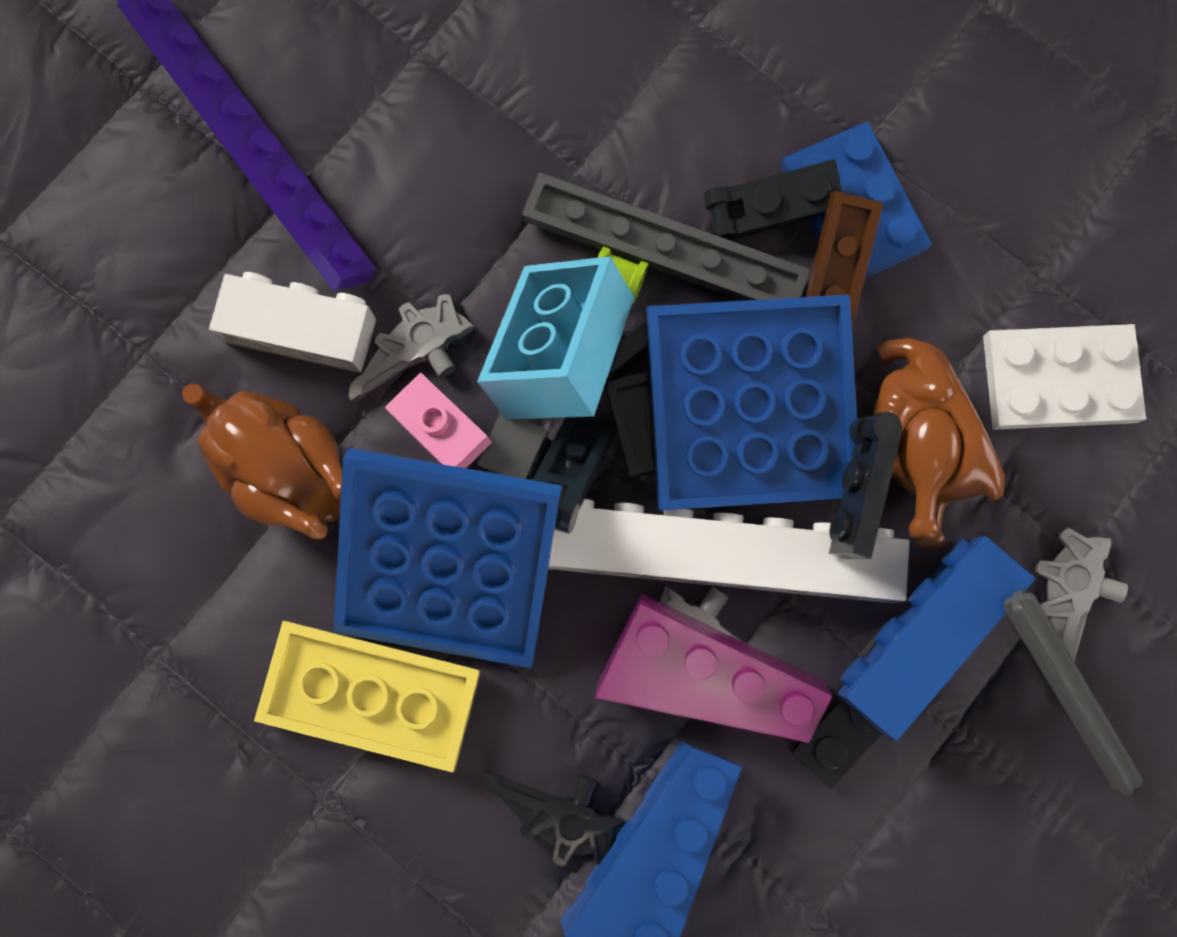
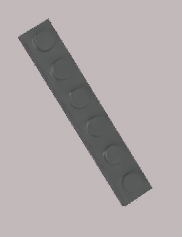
[522,172,811,301]

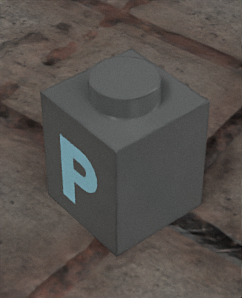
[477,412,549,480]

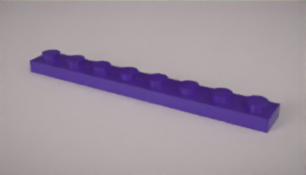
[117,0,377,292]

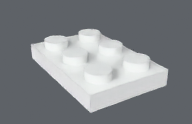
[983,324,1146,430]

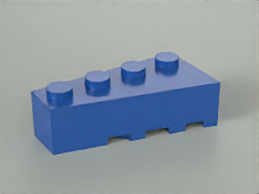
[559,741,742,937]

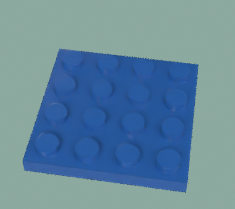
[646,295,857,510]
[333,448,562,668]

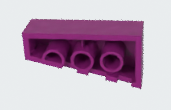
[595,593,832,743]

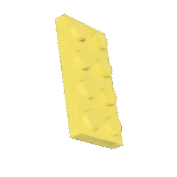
[254,621,481,772]

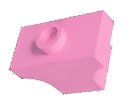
[385,373,492,468]

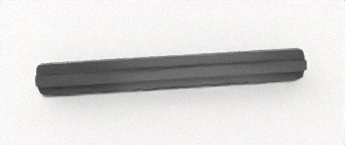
[1004,590,1143,795]

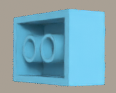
[477,256,634,420]

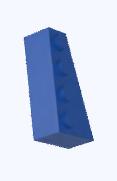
[837,536,1035,742]

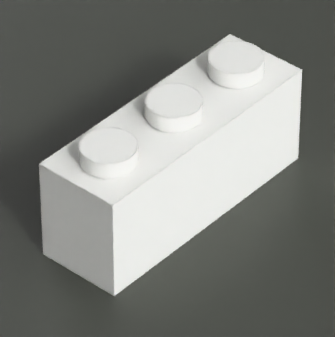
[209,272,377,374]

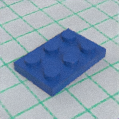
[780,121,932,278]

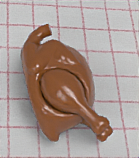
[871,337,1005,549]
[182,383,343,540]

